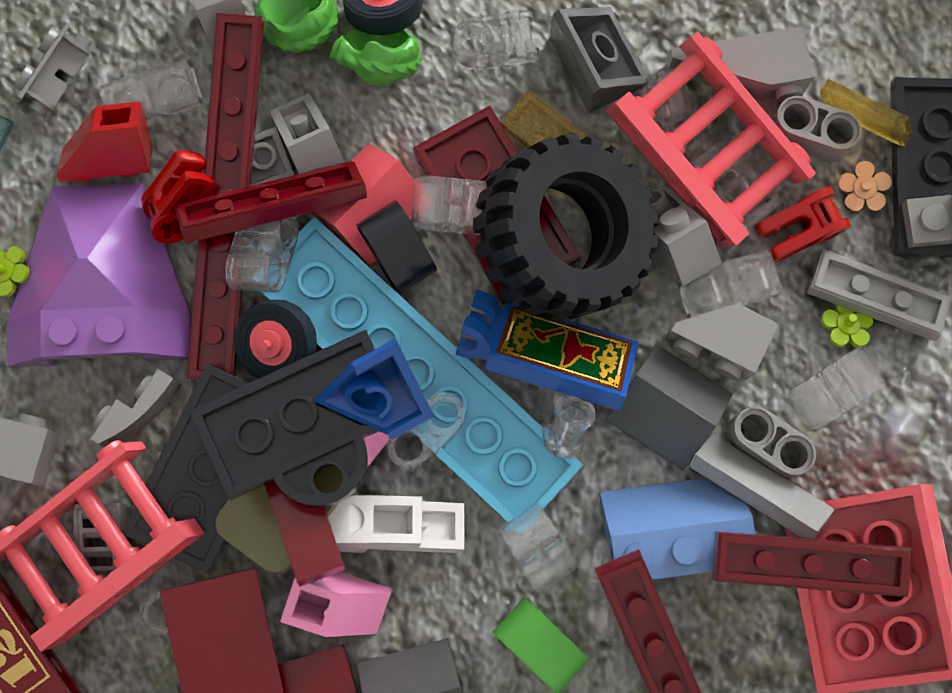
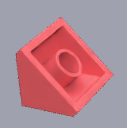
[311,143,433,268]

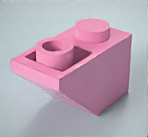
[280,571,392,637]

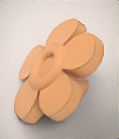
[838,161,892,212]

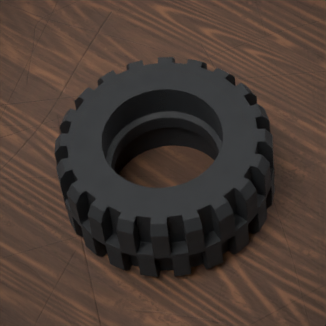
[473,134,659,320]

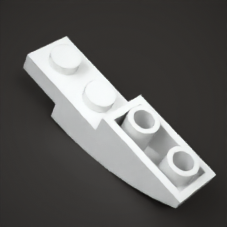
[328,495,464,553]

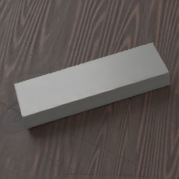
[806,248,952,341]
[689,434,835,539]

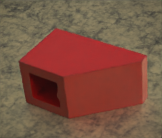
[57,101,153,182]

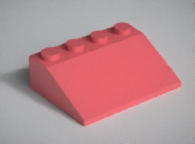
[785,484,952,693]

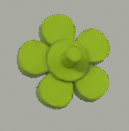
[0,246,30,298]
[821,305,873,348]

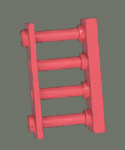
[605,31,816,249]
[0,440,205,652]

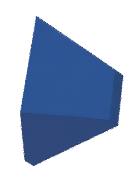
[313,339,434,440]

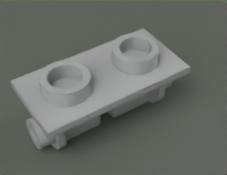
[13,22,92,117]

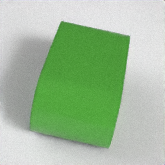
[492,598,590,693]

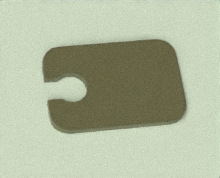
[215,467,343,574]

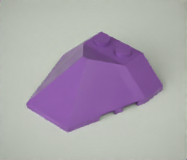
[7,183,192,368]

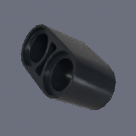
[356,200,438,295]

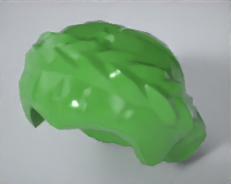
[254,0,339,53]
[329,28,423,87]

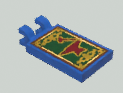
[455,289,638,411]

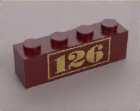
[0,572,82,693]

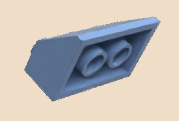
[599,478,755,580]

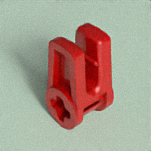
[140,150,214,244]
[754,186,852,264]

